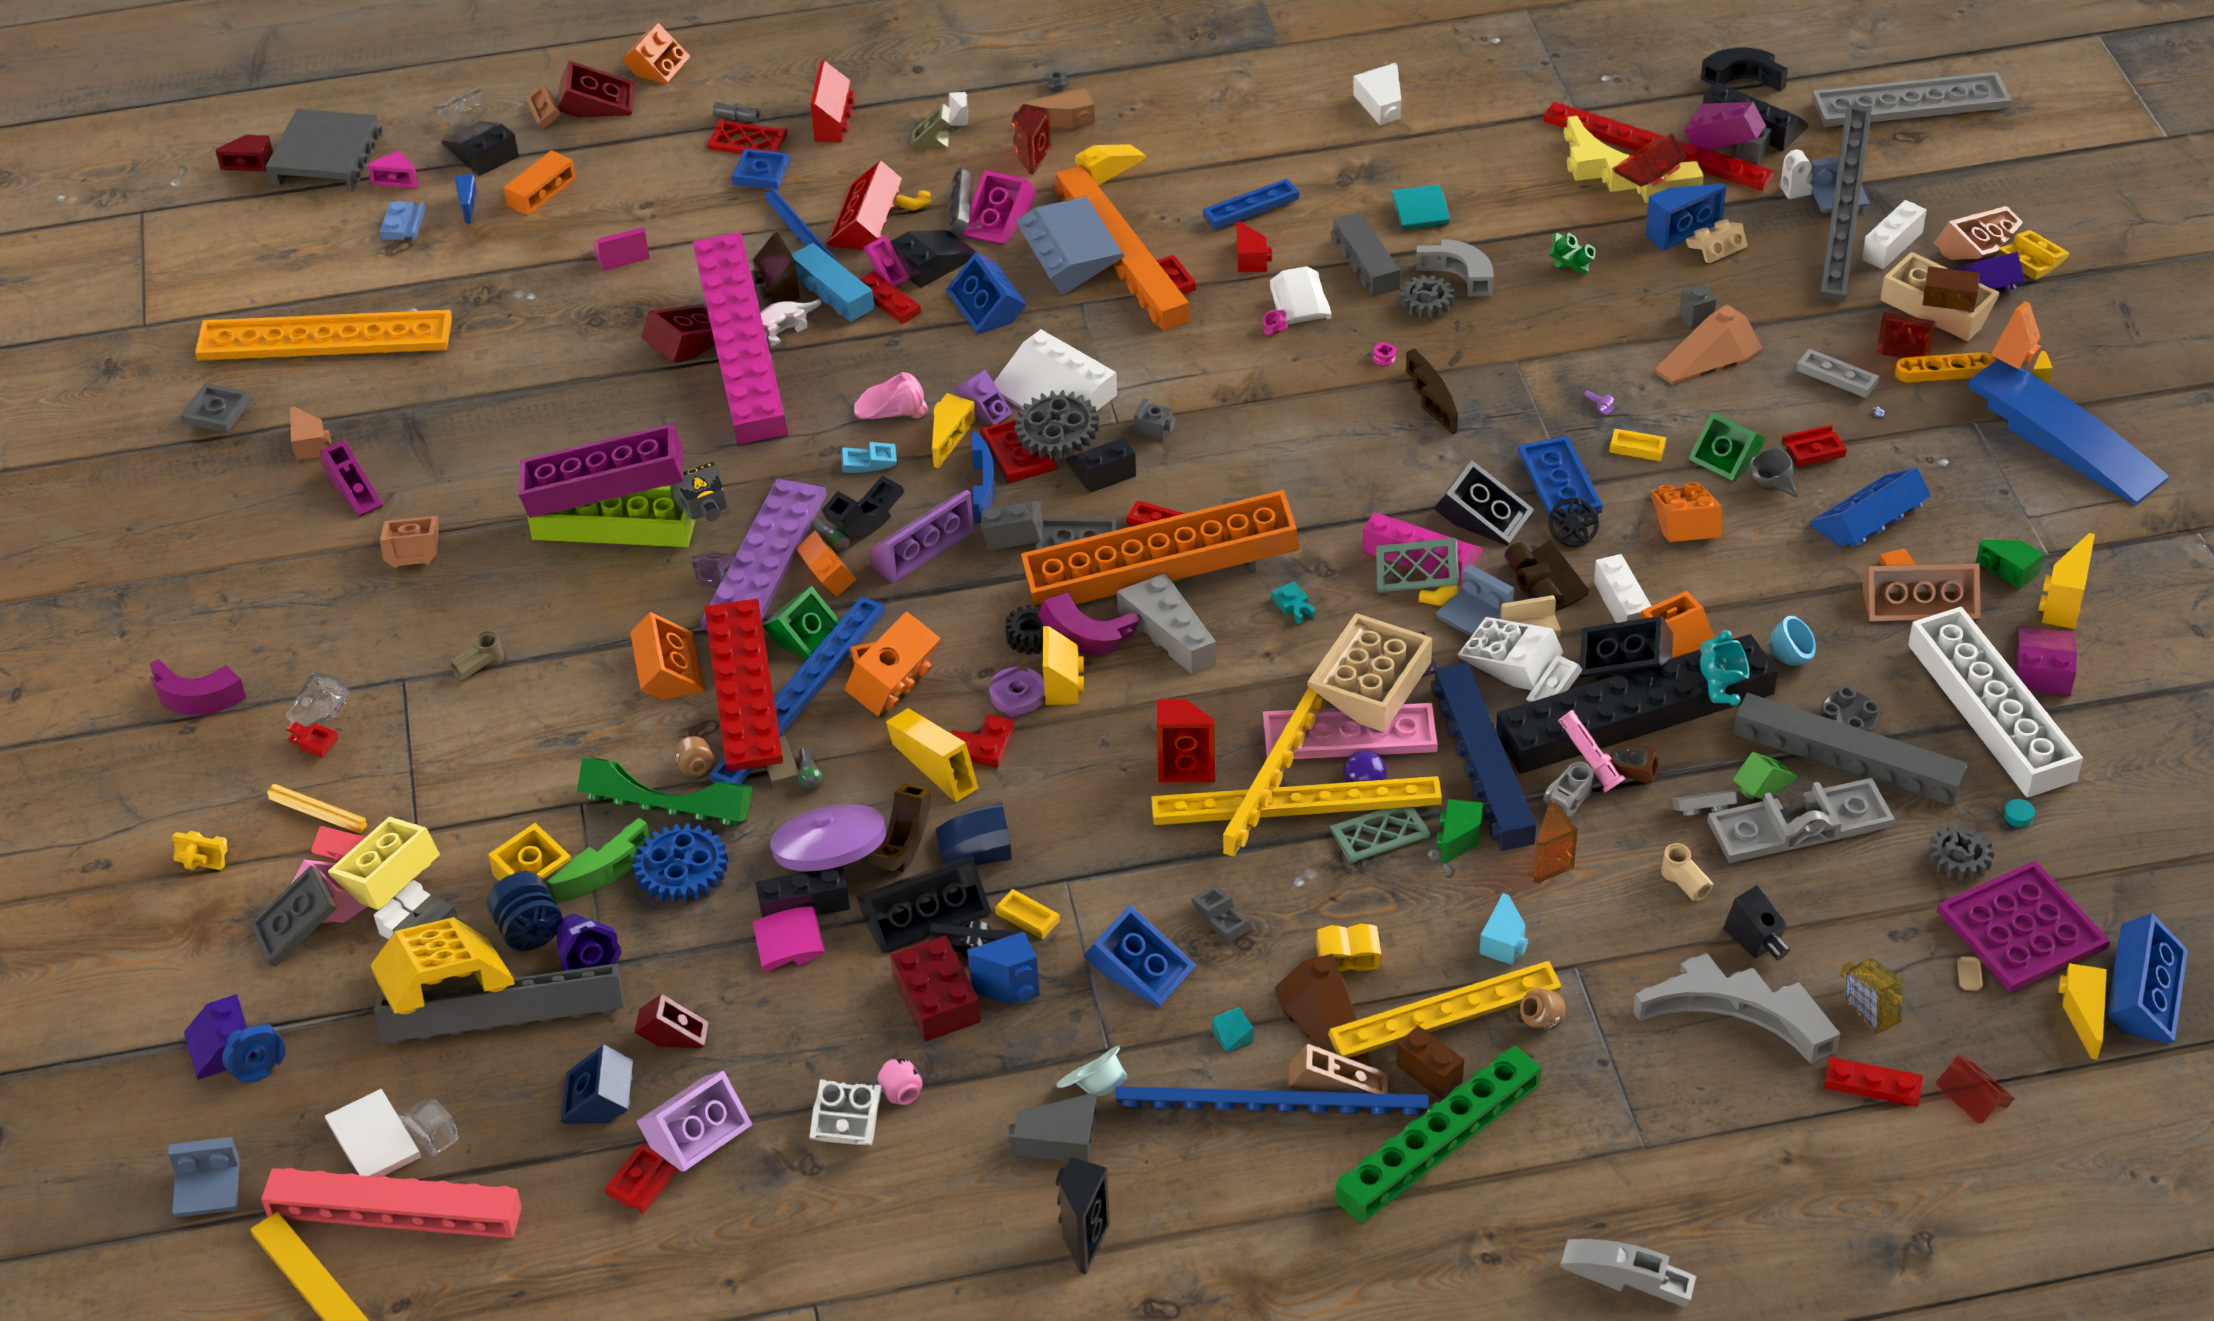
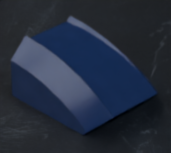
[936,802,1012,865]

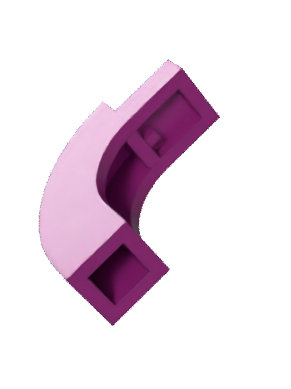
[1038,592,1140,654]
[149,659,247,715]

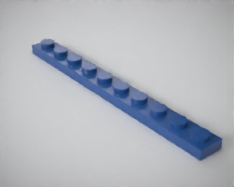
[710,596,885,784]
[1115,1086,1428,1116]

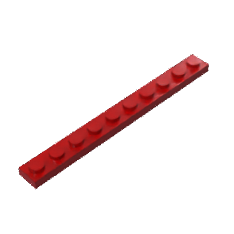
[1543,102,1774,191]

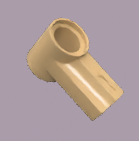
[1661,843,1714,902]

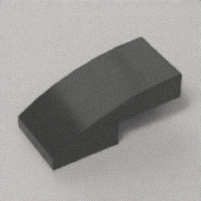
[1191,885,1252,943]

